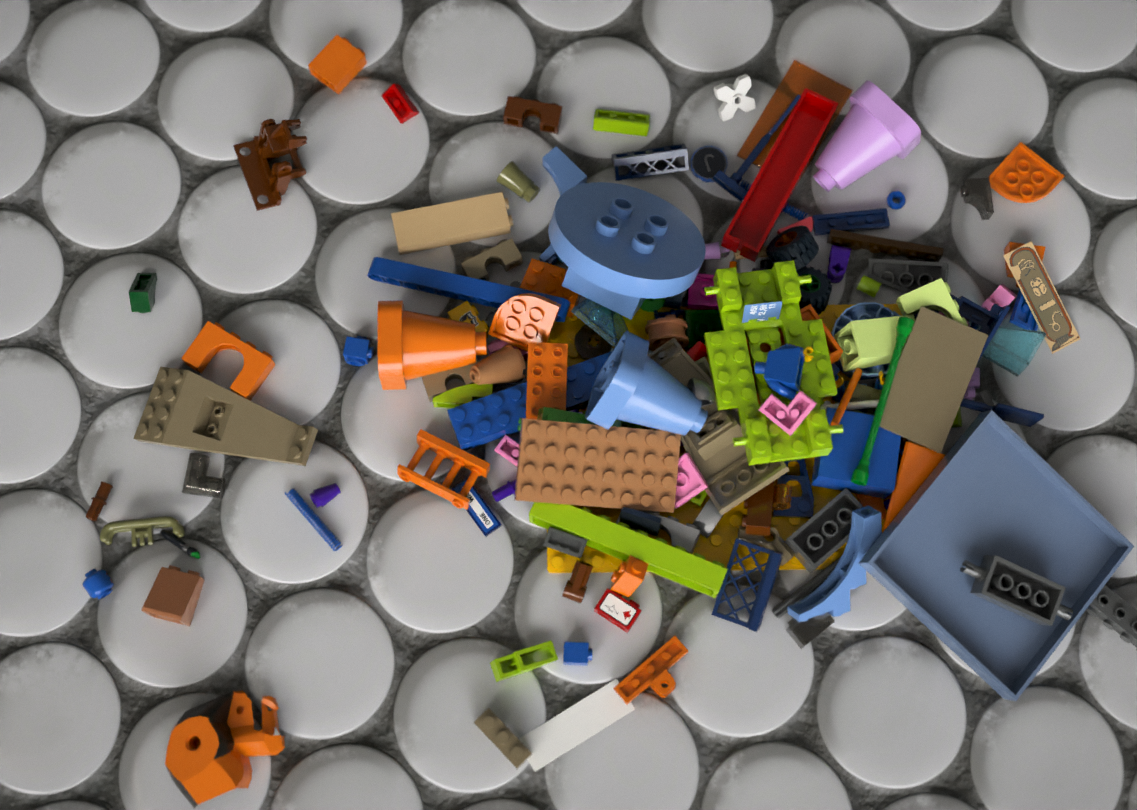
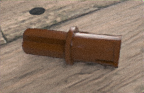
[86,481,113,521]

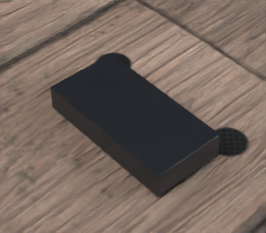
[619,506,662,536]

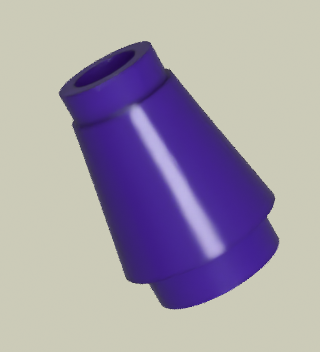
[310,483,341,508]

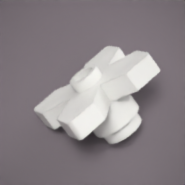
[714,74,756,121]

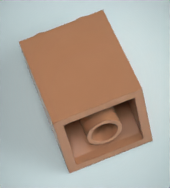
[141,565,205,626]

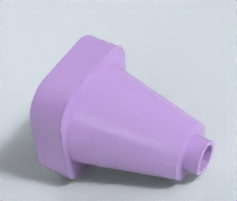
[813,80,921,192]

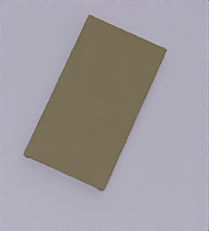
[879,306,988,453]

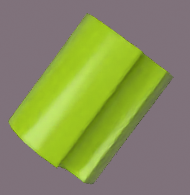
[856,275,881,298]

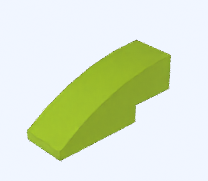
[433,383,494,408]
[490,640,558,682]

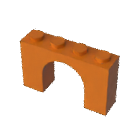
[181,321,275,401]

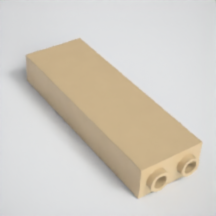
[391,192,513,255]

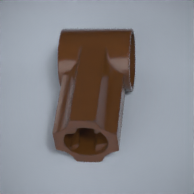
[562,560,593,604]

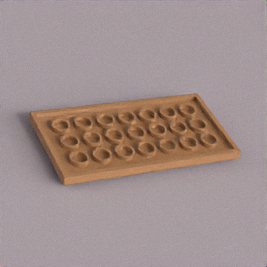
[514,418,681,513]

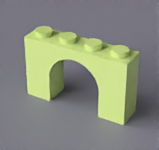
[896,278,968,326]

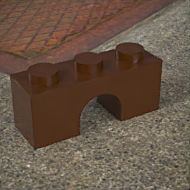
[503,96,563,134]

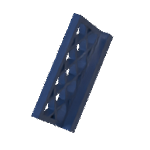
[712,538,784,632]

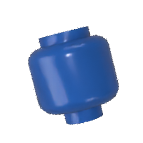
[82,569,114,600]

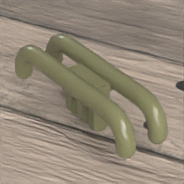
[100,516,185,547]

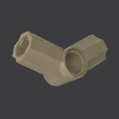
[738,526,796,566]

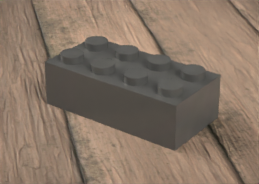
[785,488,863,574]

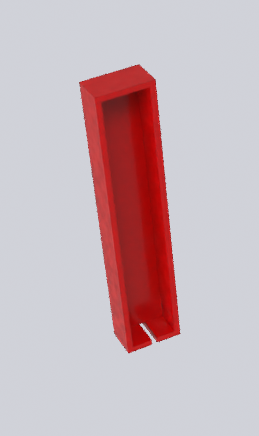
[721,88,839,262]

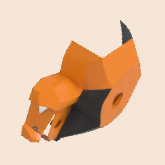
[165,690,285,809]

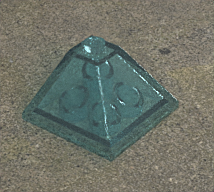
[571,299,629,347]

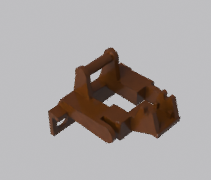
[233,119,307,211]

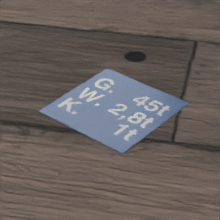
[742,301,783,323]

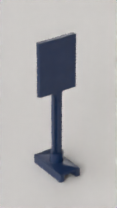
[711,94,801,202]
[960,398,1044,427]

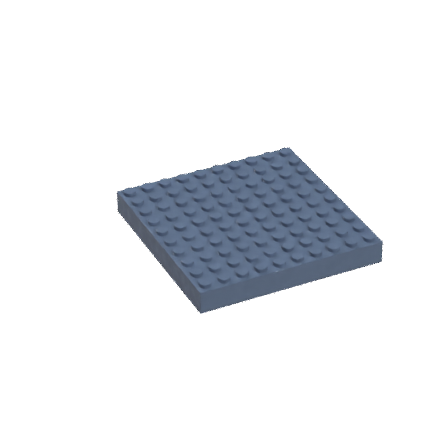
[859,410,1134,701]

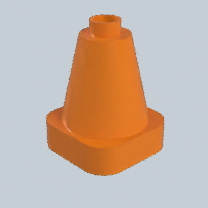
[378,300,487,390]

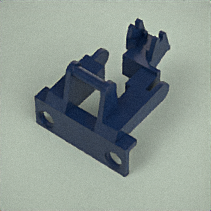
[914,294,1010,363]

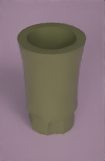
[496,161,540,203]

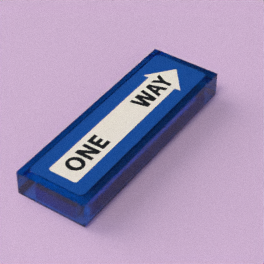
[451,478,502,537]

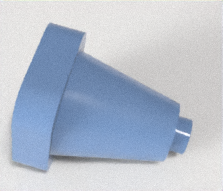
[585,331,708,435]

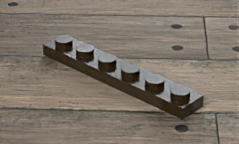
[827,229,944,262]

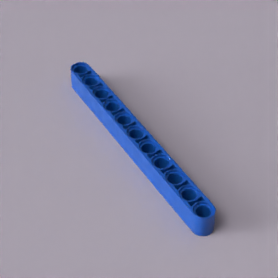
[367,257,570,322]

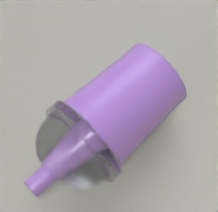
[704,241,731,260]

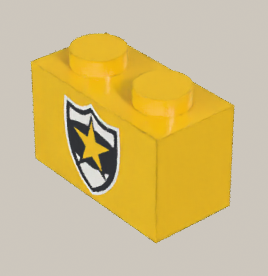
[447,301,489,338]

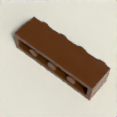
[742,481,774,536]

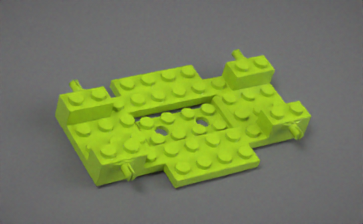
[704,260,843,466]

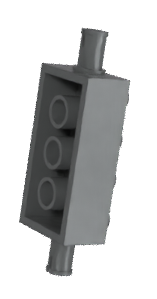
[960,555,1073,626]

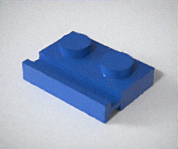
[1009,289,1038,333]

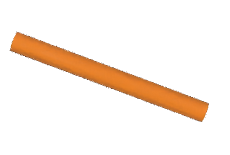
[830,368,863,426]

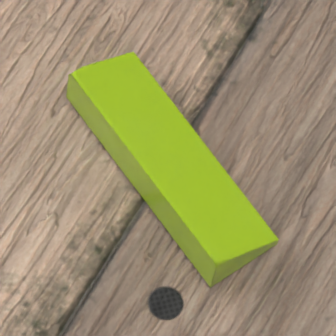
[593,109,650,136]

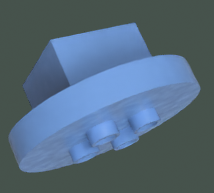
[548,182,706,320]

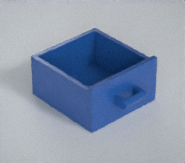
[811,407,904,500]

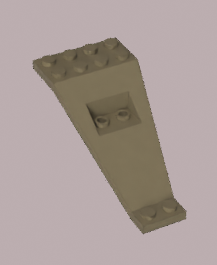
[648,337,790,515]
[133,367,318,466]

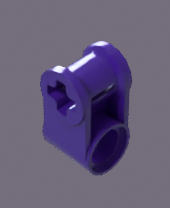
[827,245,851,283]

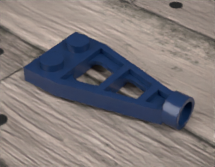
[772,459,814,519]

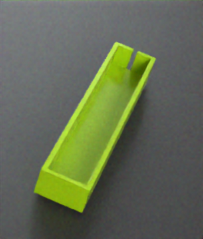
[529,502,728,598]

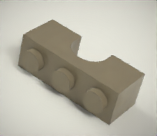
[461,238,523,281]
[422,358,478,402]
[474,708,532,769]

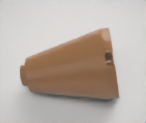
[469,344,526,385]

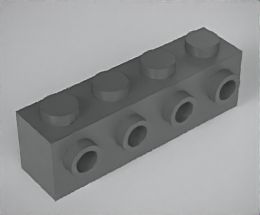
[1086,586,1137,650]

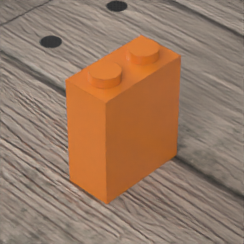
[308,34,367,94]

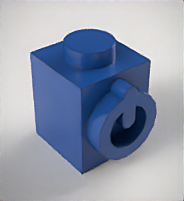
[343,336,374,366]

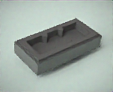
[543,526,588,559]

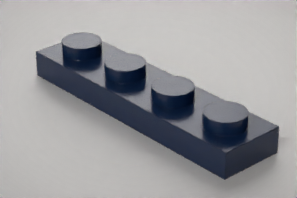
[812,208,890,236]

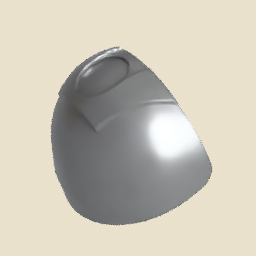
[687,378,715,406]

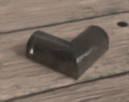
[182,453,226,499]

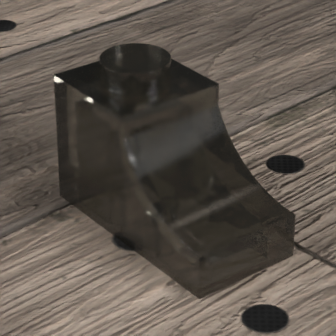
[960,178,994,220]
[786,615,835,649]

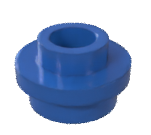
[886,191,906,210]

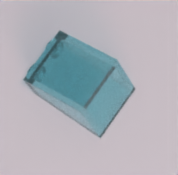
[982,326,1046,377]

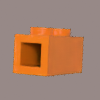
[610,555,648,598]

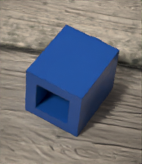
[563,642,592,666]

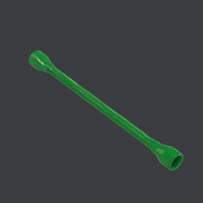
[851,317,915,486]

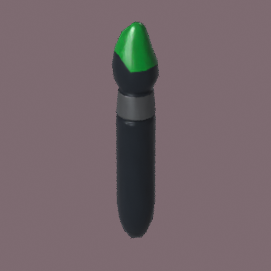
[160,530,200,559]

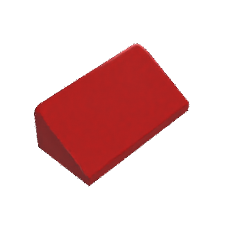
[381,83,419,124]

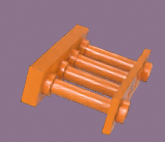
[397,429,490,510]

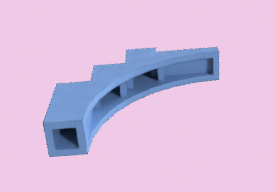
[539,146,587,265]
[787,506,882,622]

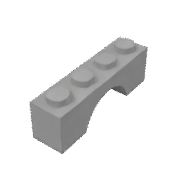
[616,510,700,554]

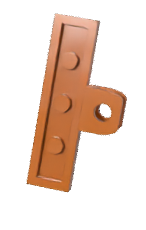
[613,636,689,705]

